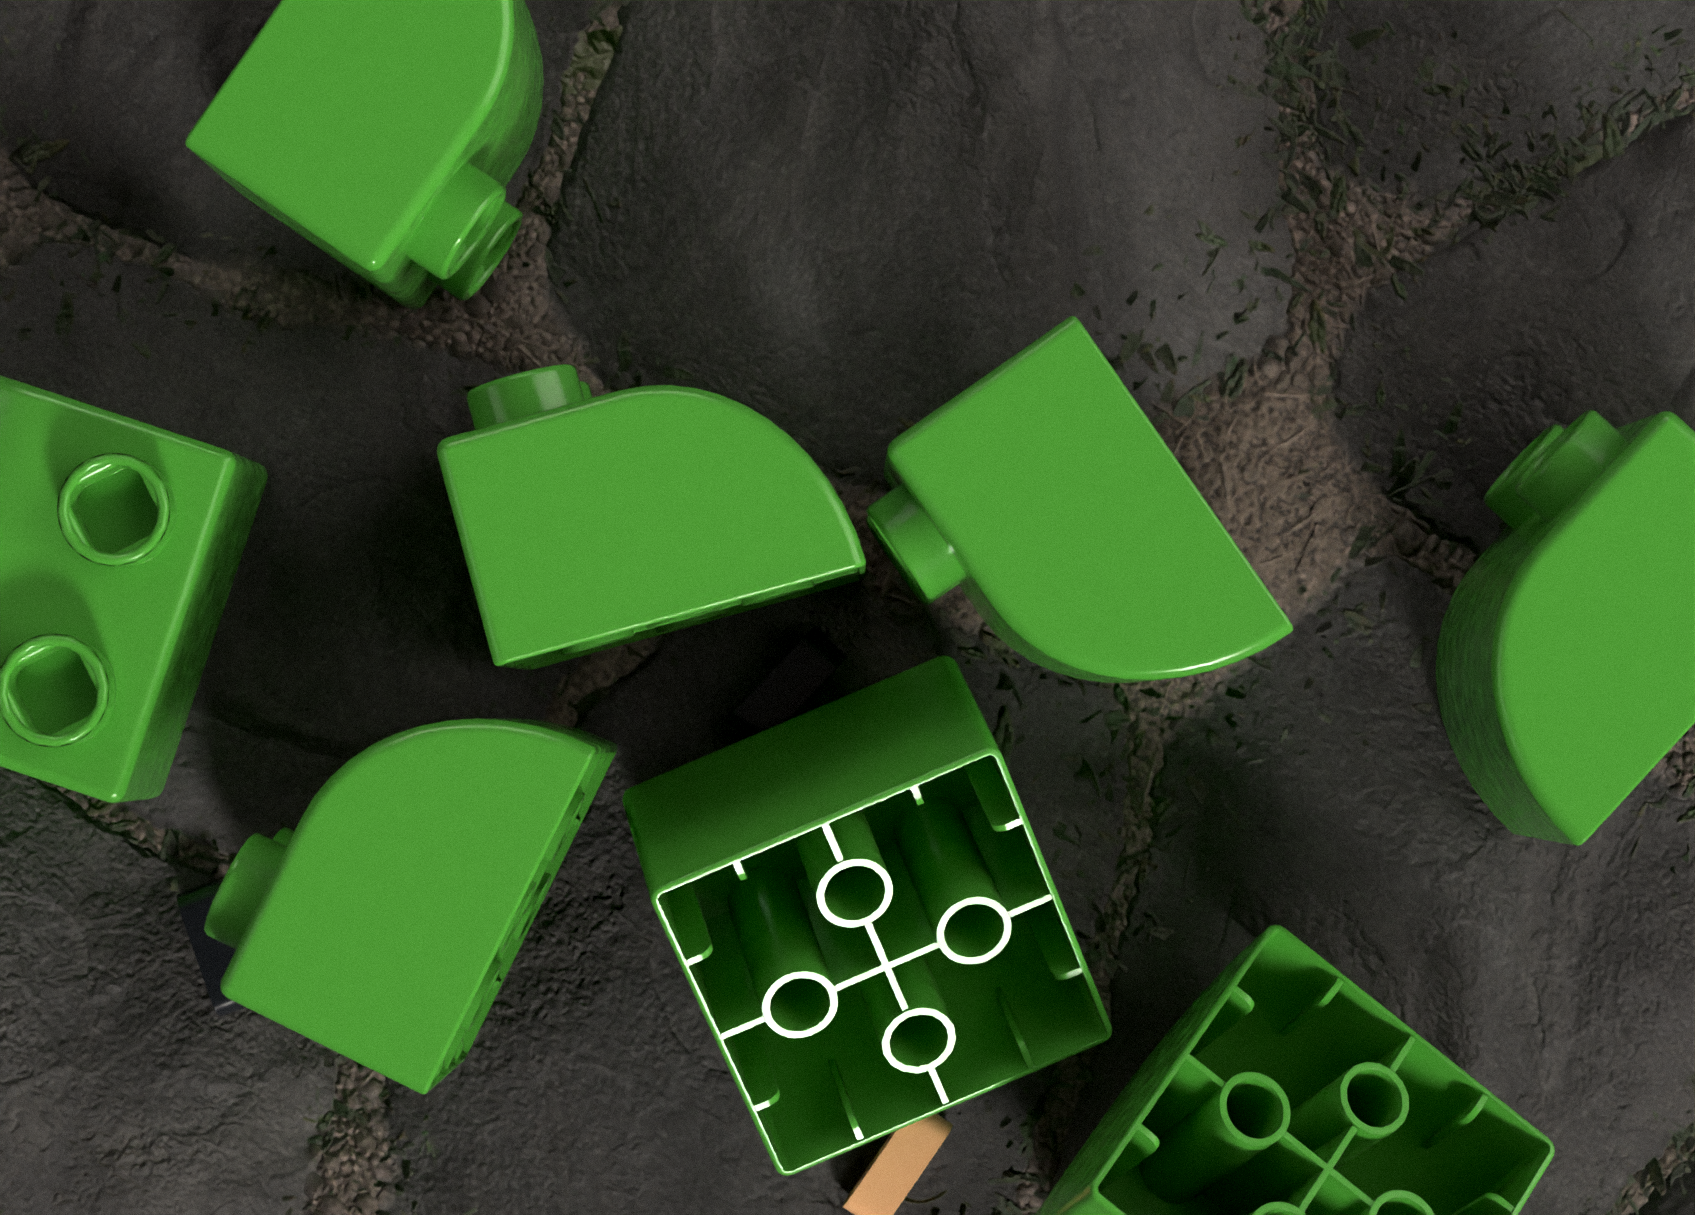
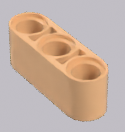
[842,1113,953,1215]

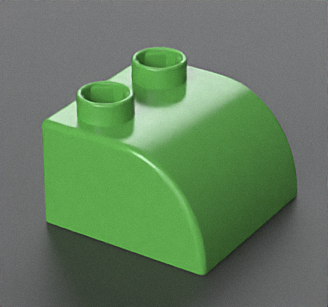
[185,0,544,310]
[865,316,1293,683]
[437,364,866,670]
[0,375,268,803]
[1436,409,1695,846]
[622,655,1112,1176]
[204,718,618,1095]
[1035,924,1555,1215]

